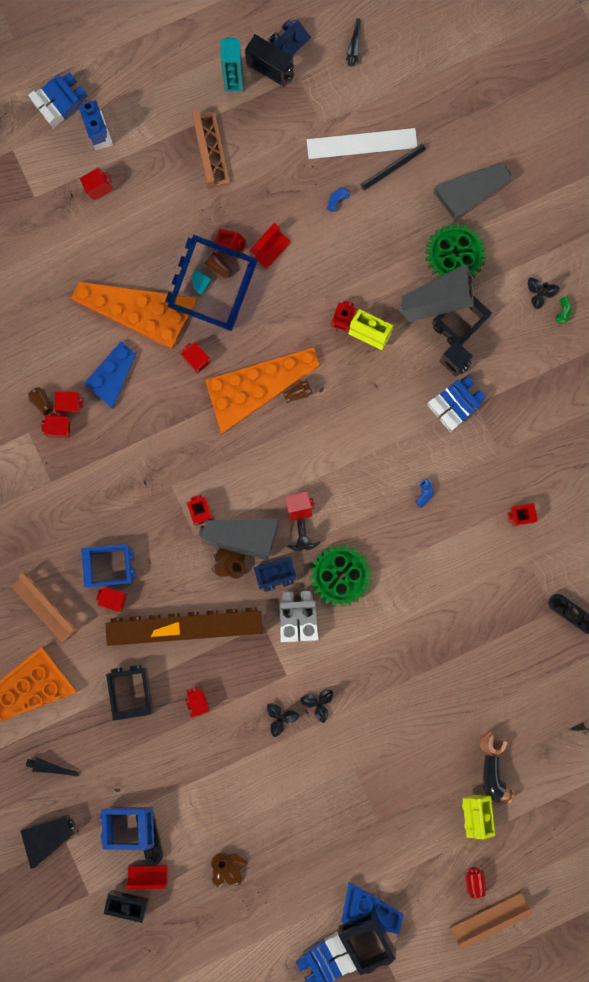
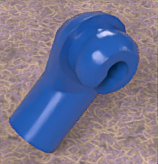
[327,187,350,212]
[415,479,433,508]

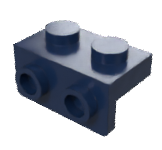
[268,19,311,56]
[254,557,297,592]

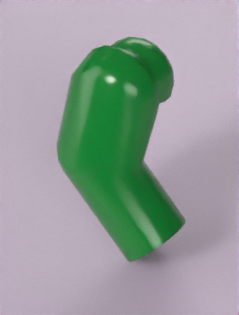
[555,296,573,324]

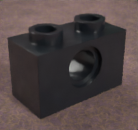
[439,340,473,377]
[103,890,149,923]

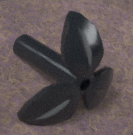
[527,277,560,309]
[287,519,320,551]
[300,689,334,723]
[267,703,299,737]

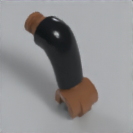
[479,731,515,804]

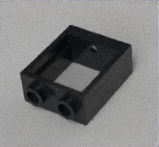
[245,34,295,87]
[432,295,492,346]
[106,664,154,721]
[338,910,396,976]

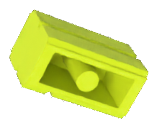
[348,309,393,350]
[462,794,495,840]

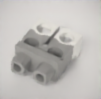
[280,591,318,643]

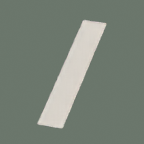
[306,128,417,159]

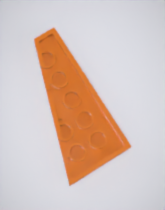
[71,282,198,349]
[205,347,319,434]
[0,647,78,722]

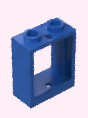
[81,544,136,588]
[100,807,154,850]

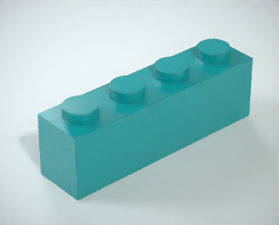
[220,37,243,92]

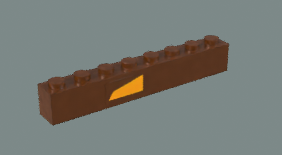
[105,607,263,646]

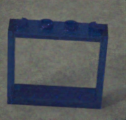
[165,234,258,331]

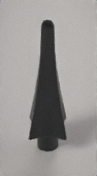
[346,18,360,66]
[26,757,79,777]

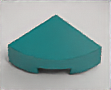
[192,270,211,296]

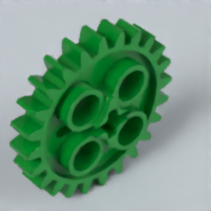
[425,223,487,278]
[309,544,372,607]

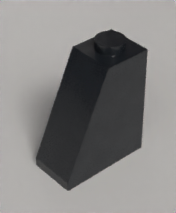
[20,814,76,869]

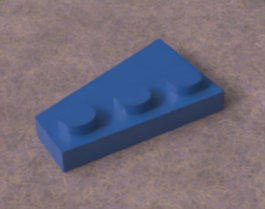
[84,341,136,409]
[341,882,403,934]

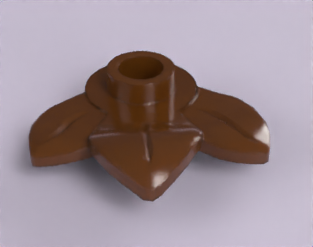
[211,548,246,579]
[211,853,248,888]

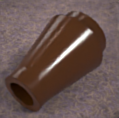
[204,252,233,279]
[283,380,313,403]
[28,387,53,416]

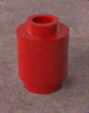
[464,867,487,898]

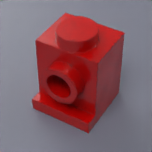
[331,301,356,333]
[186,495,214,526]
[507,503,538,527]
[185,687,210,718]

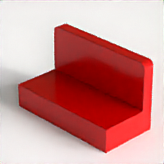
[249,223,291,269]
[126,865,168,890]

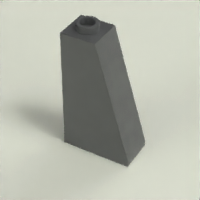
[433,163,512,222]
[399,265,474,322]
[199,519,279,561]

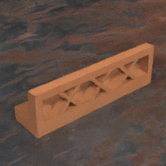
[192,110,230,189]
[11,573,77,643]
[450,892,533,950]

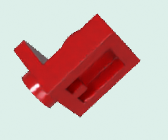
[213,229,246,257]

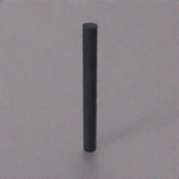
[360,144,426,191]

